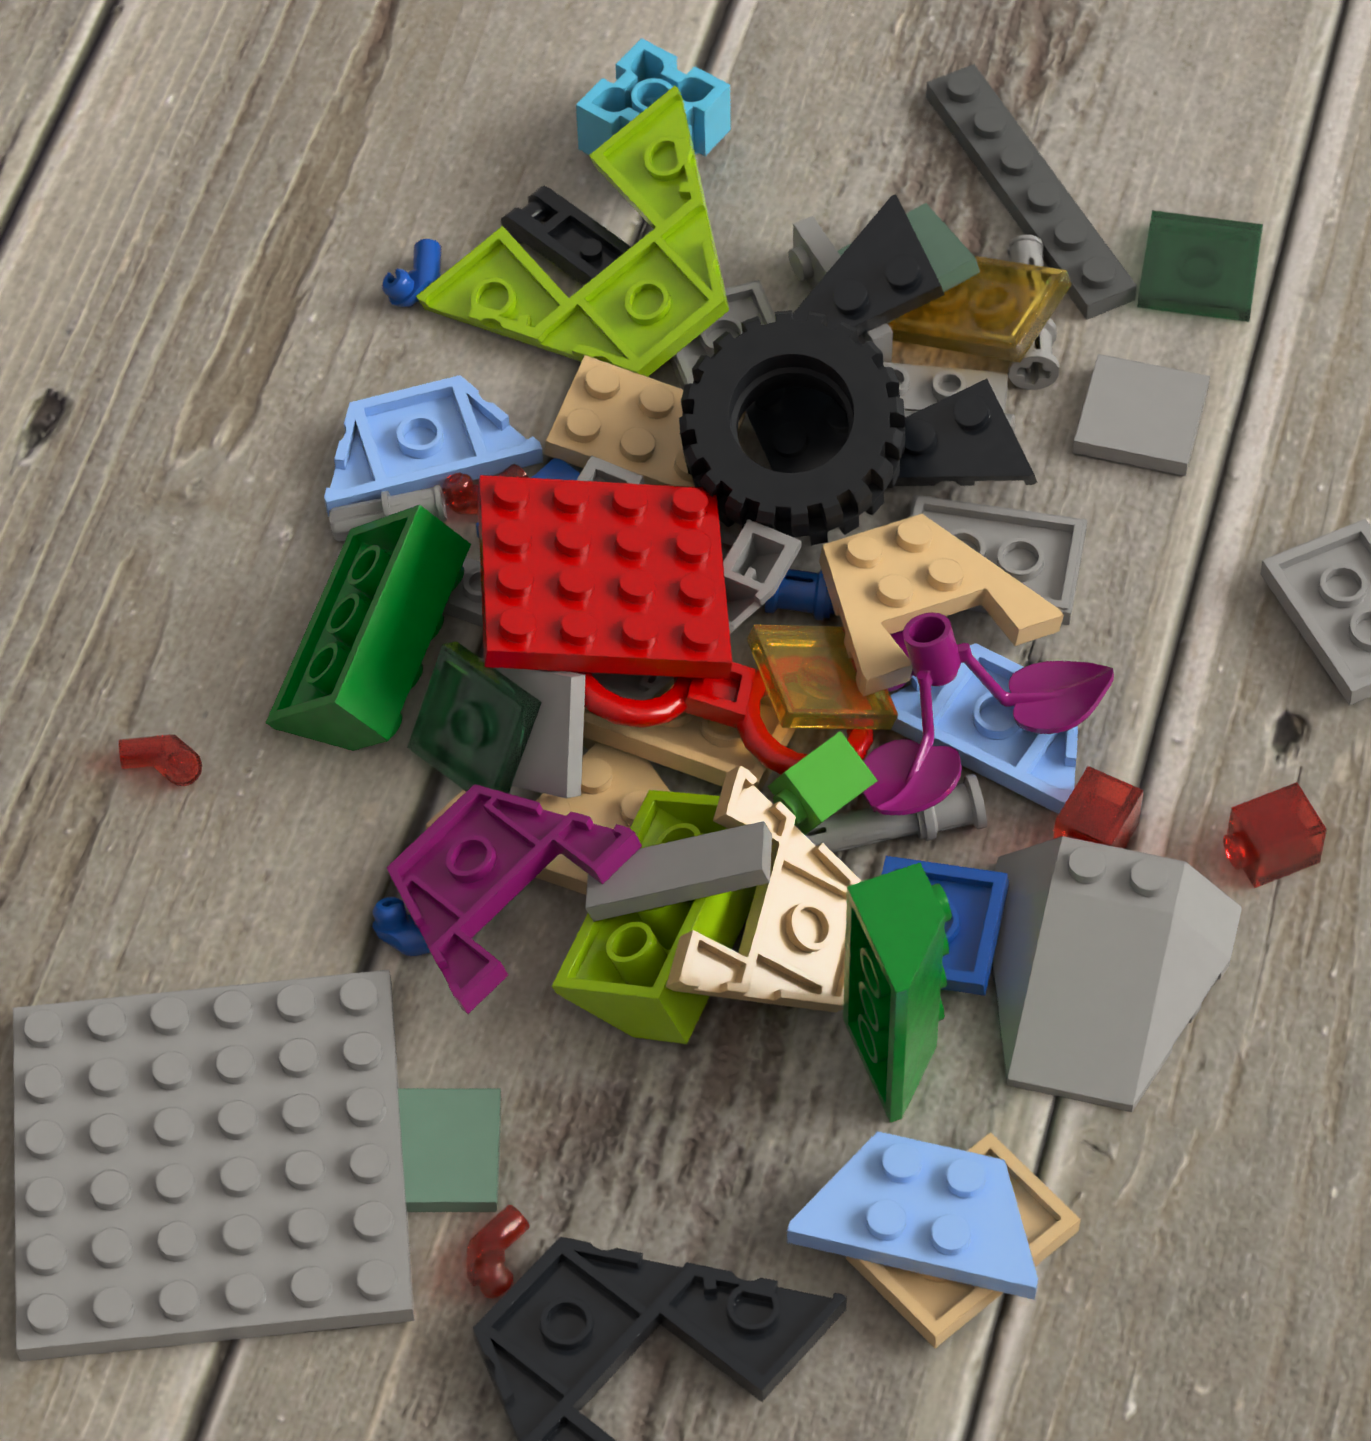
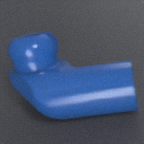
[382,239,441,307]
[372,897,431,956]

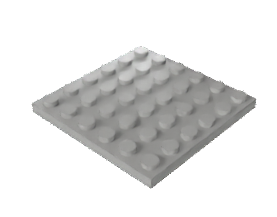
[13,970,415,1362]

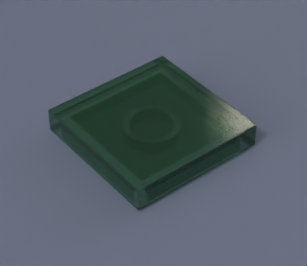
[1137,210,1263,322]
[407,641,542,794]

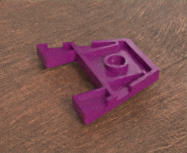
[386,784,642,1014]

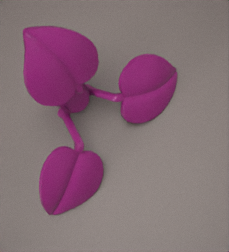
[848,612,1114,815]

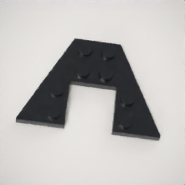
[746,194,1037,486]
[473,1236,847,1441]

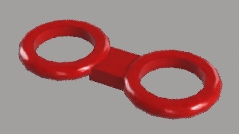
[574,659,873,775]

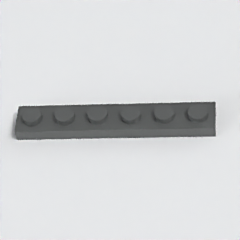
[926,64,1137,320]

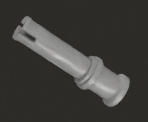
[1006,234,1059,390]
[797,774,987,853]

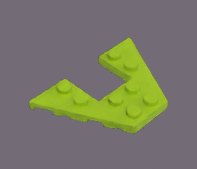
[416,86,729,377]

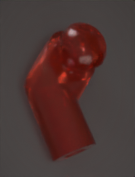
[442,464,529,515]
[119,734,202,786]
[467,1204,530,1299]

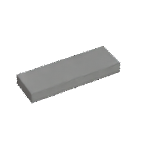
[585,821,772,921]

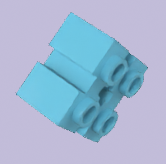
[576,38,731,156]

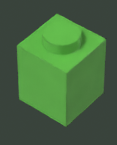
[768,731,878,835]

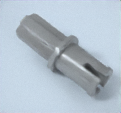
[329,484,448,541]

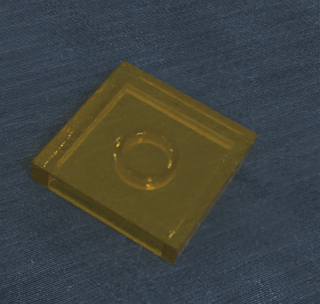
[747,624,898,729]

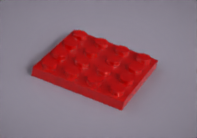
[477,475,733,679]

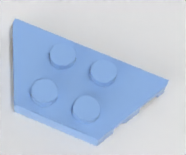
[324,375,543,517]
[866,643,1078,819]
[787,1131,1038,1300]

